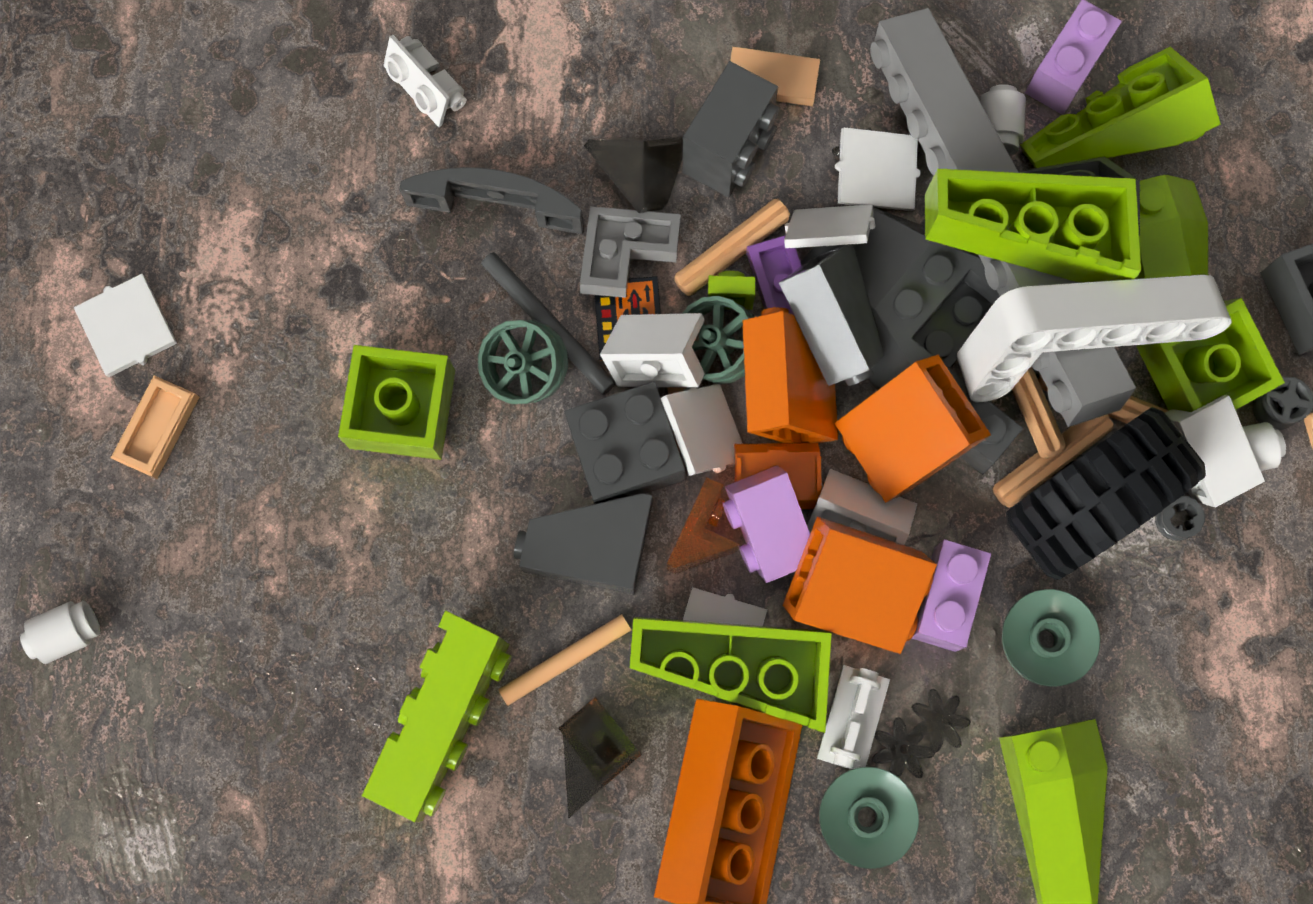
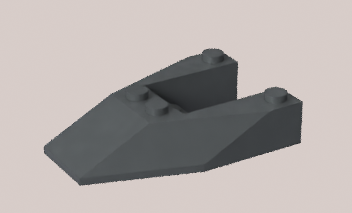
[800,205,1024,475]

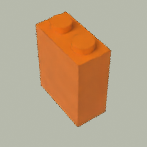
[742,307,838,443]
[835,354,991,503]
[782,516,937,654]

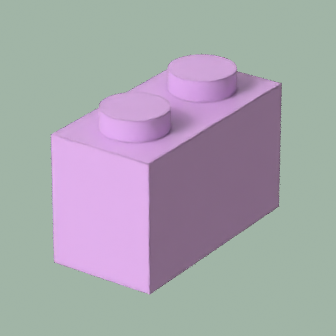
[1025,0,1122,115]
[723,465,810,583]
[912,539,991,652]

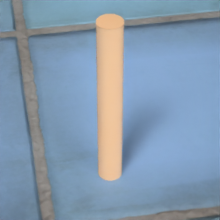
[498,614,631,706]

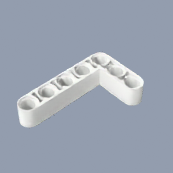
[957,275,1232,402]

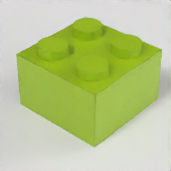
[1136,298,1285,412]
[338,345,456,460]

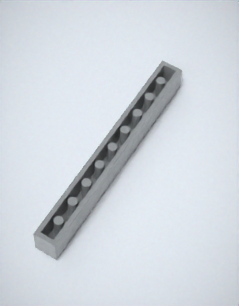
[870,8,1136,427]

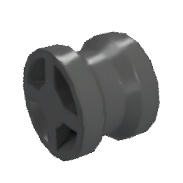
[1252,377,1313,431]

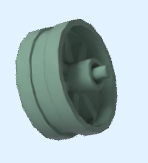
[682,296,755,384]
[478,320,568,404]

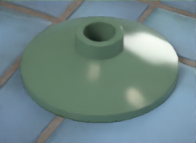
[1002,589,1100,687]
[819,767,919,869]

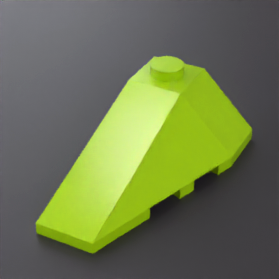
[1020,46,1221,168]
[1135,174,1208,279]
[999,719,1108,904]

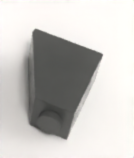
[779,244,884,386]
[514,493,653,595]

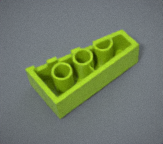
[925,168,1141,283]
[362,610,512,822]
[630,617,832,733]

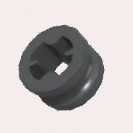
[1155,496,1205,541]

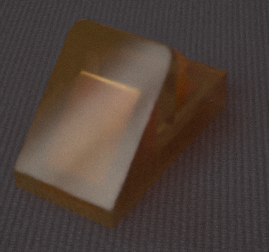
[667,477,739,574]

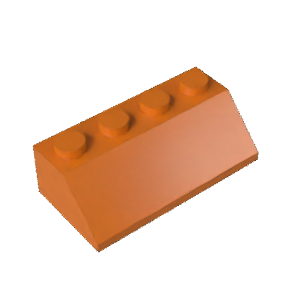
[654,699,802,904]

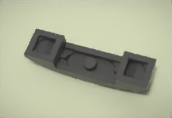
[399,167,584,234]

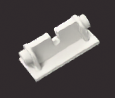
[383,35,467,127]
[817,665,890,770]

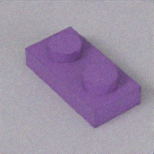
[746,235,801,315]

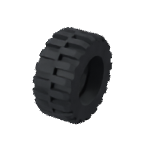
[1006,407,1206,580]

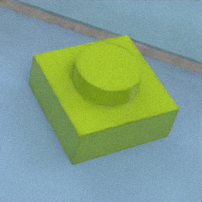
[707,271,755,310]

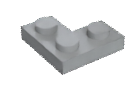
[580,206,681,298]

